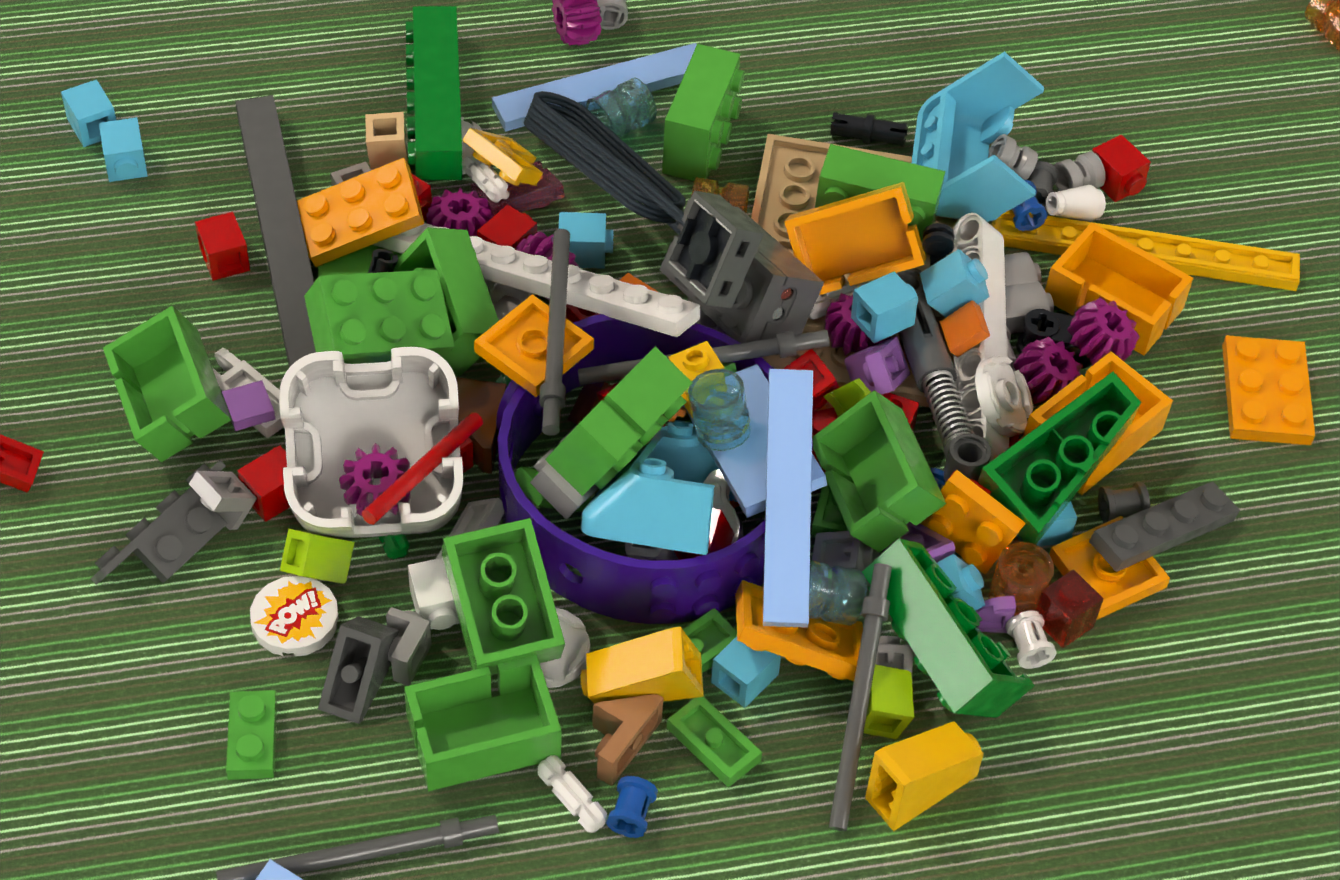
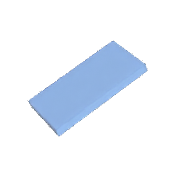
[683,364,827,518]

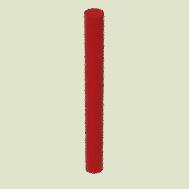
[362,412,483,525]

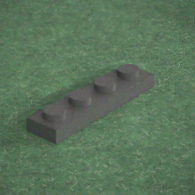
[1089,481,1240,572]

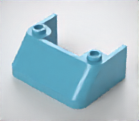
[912,51,1044,222]
[581,420,738,555]

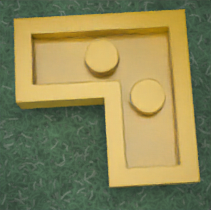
[462,128,543,186]

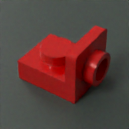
[0,434,44,493]

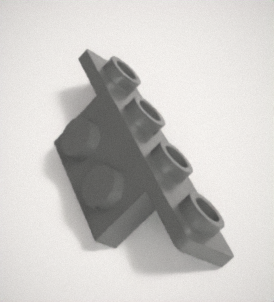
[91,460,227,585]

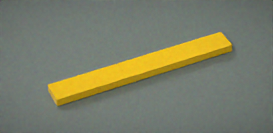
[991,210,1300,291]

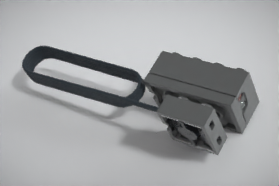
[524,91,824,343]

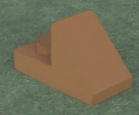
[592,694,663,786]

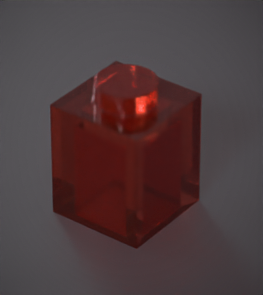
[1036,569,1104,648]

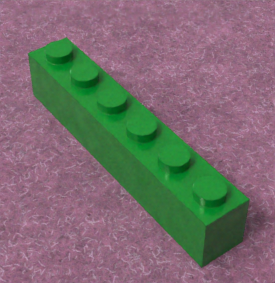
[406,6,462,180]

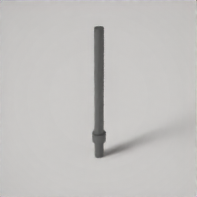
[539,229,570,435]
[578,330,830,385]
[829,563,892,831]
[216,814,499,880]

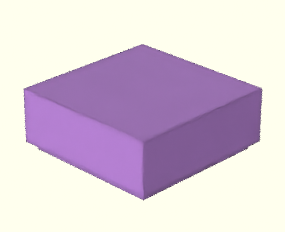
[222,380,276,431]

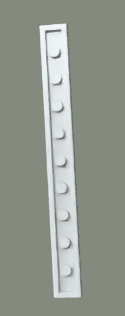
[373,223,700,337]

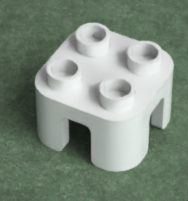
[279,347,463,539]

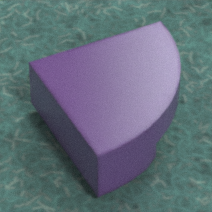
[976,596,1016,633]

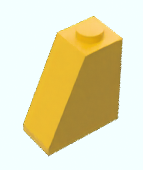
[581,627,704,704]
[865,721,984,831]

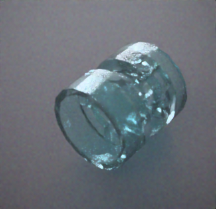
[586,78,657,138]
[688,369,751,451]
[809,560,867,626]

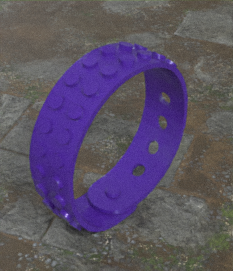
[496,314,813,624]

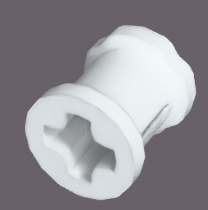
[1005,610,1057,669]

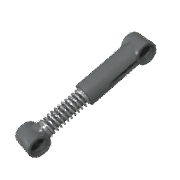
[896,268,992,482]

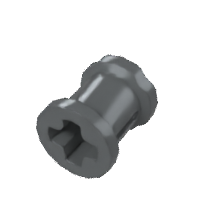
[1027,161,1058,211]
[1097,482,1150,523]

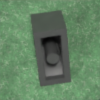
[318,616,399,724]

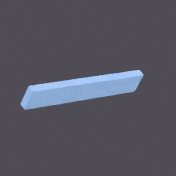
[492,43,697,132]
[763,369,813,628]

